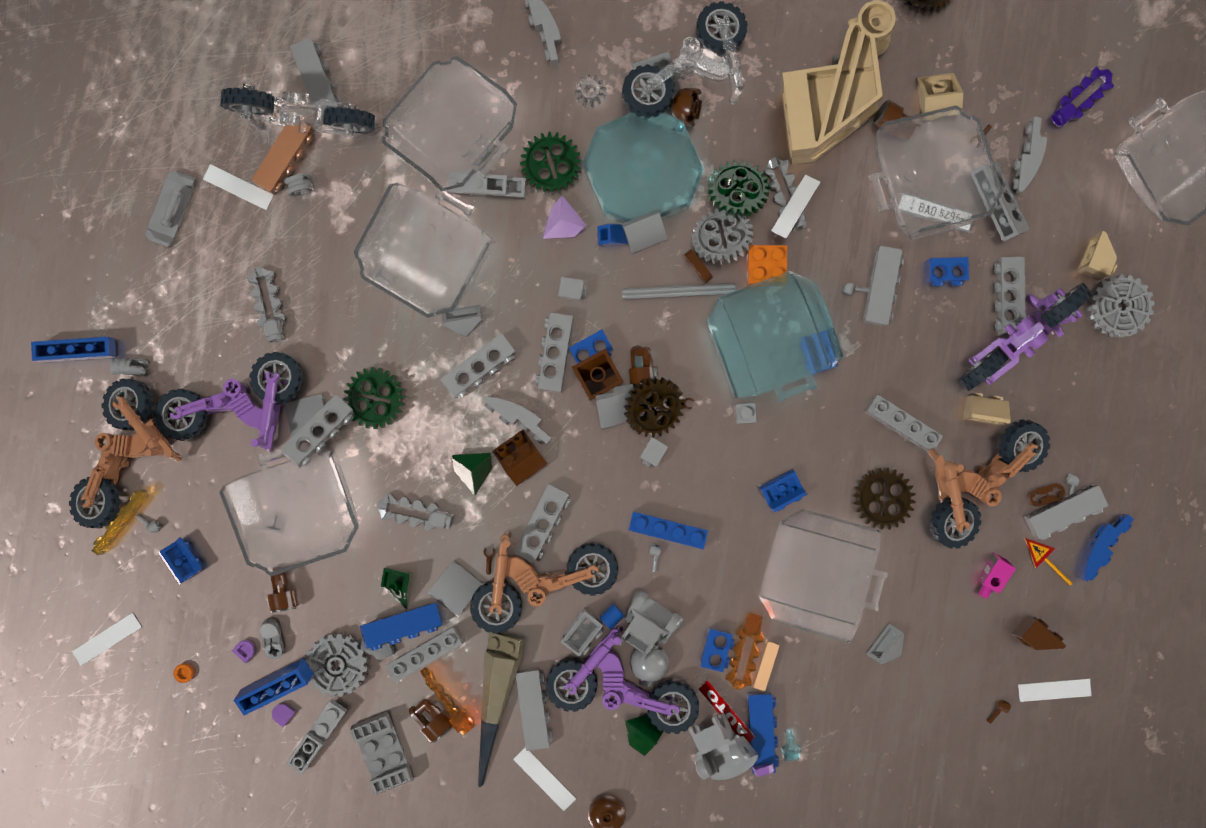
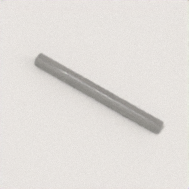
[622,283,736,299]

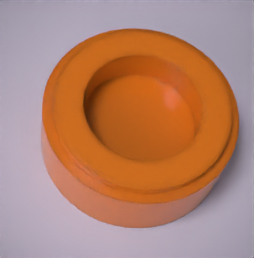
[173,663,194,683]

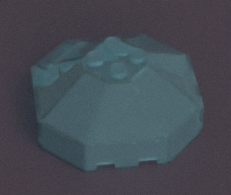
[583,112,704,223]

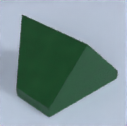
[452,453,492,496]
[381,568,413,610]
[625,715,664,756]

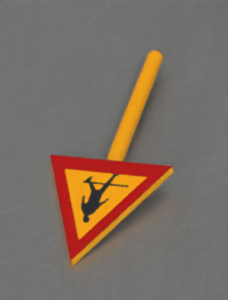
[1025,538,1072,585]

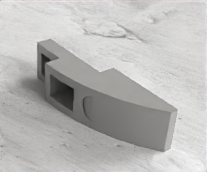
[524,0,562,66]
[1012,117,1047,195]
[447,173,526,198]
[483,397,552,444]
[286,699,347,774]

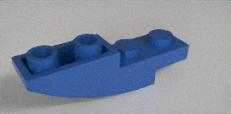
[1079,514,1134,582]

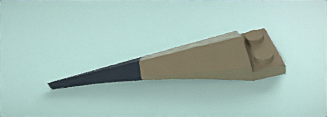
[478,632,524,787]

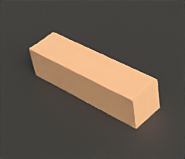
[753,641,780,691]

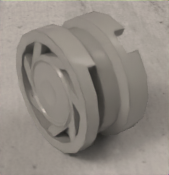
[284,173,314,196]

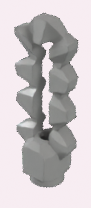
[763,157,808,231]
[247,267,285,343]
[377,493,453,531]

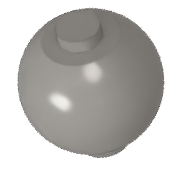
[630,643,669,687]

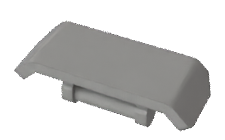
[145,171,195,247]

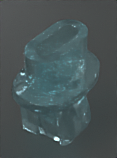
[781,729,801,761]

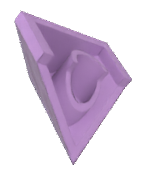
[542,196,586,239]

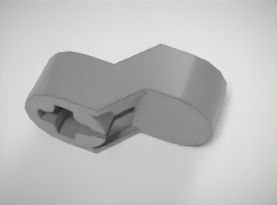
[260,618,284,659]

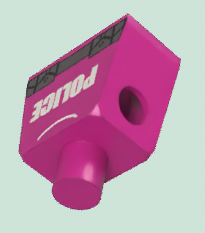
[978,552,1016,599]

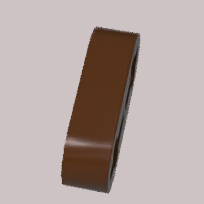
[683,249,713,283]
[1027,483,1065,506]

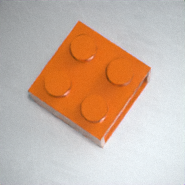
[747,245,787,287]

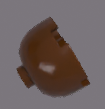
[669,88,702,127]
[588,794,626,828]

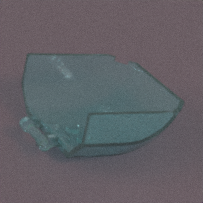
[706,271,844,403]

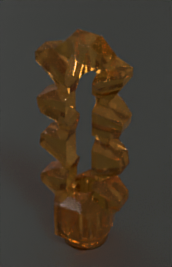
[725,613,764,690]
[420,667,475,735]

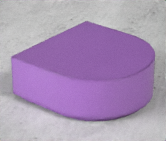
[232,640,256,664]
[272,703,296,727]
[752,763,774,777]

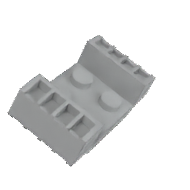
[350,711,414,794]

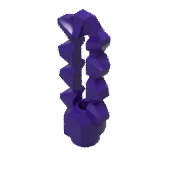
[1051,66,1115,127]

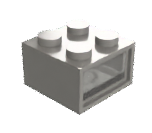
[561,607,604,656]

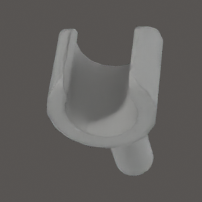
[842,283,871,295]
[1066,473,1080,495]
[135,514,161,533]
[649,544,661,572]

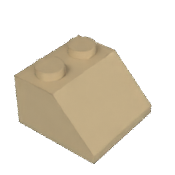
[916,73,963,117]
[1077,231,1117,280]
[963,393,1011,425]

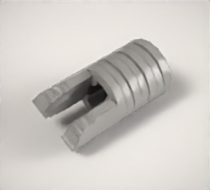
[110,358,148,376]

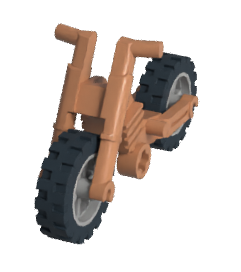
[69,378,182,529]
[928,419,1050,549]
[470,531,618,634]

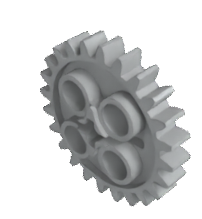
[691,208,754,265]

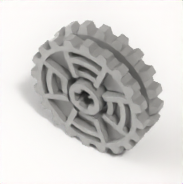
[1087,274,1155,338]
[305,632,370,697]

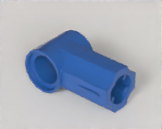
[599,604,625,630]

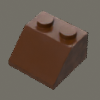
[572,348,624,401]

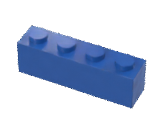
[31,337,116,363]
[628,511,708,550]
[359,603,442,651]
[233,658,314,716]
[747,692,779,774]

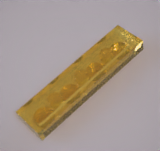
[91,489,150,555]

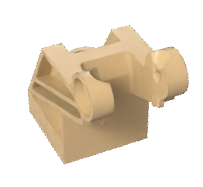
[782,0,896,165]

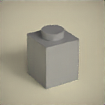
[558,277,587,302]
[734,403,757,424]
[640,437,668,468]

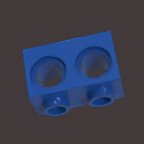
[926,257,969,287]
[569,329,613,363]
[700,627,735,672]

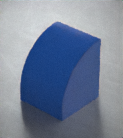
[597,223,628,246]

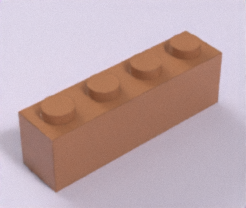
[251,116,315,195]

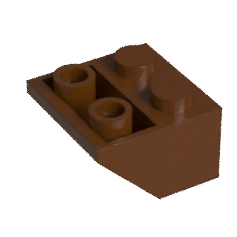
[492,429,548,486]
[1012,616,1066,650]

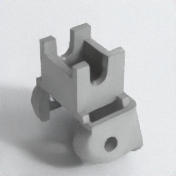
[619,591,684,661]
[689,713,758,780]

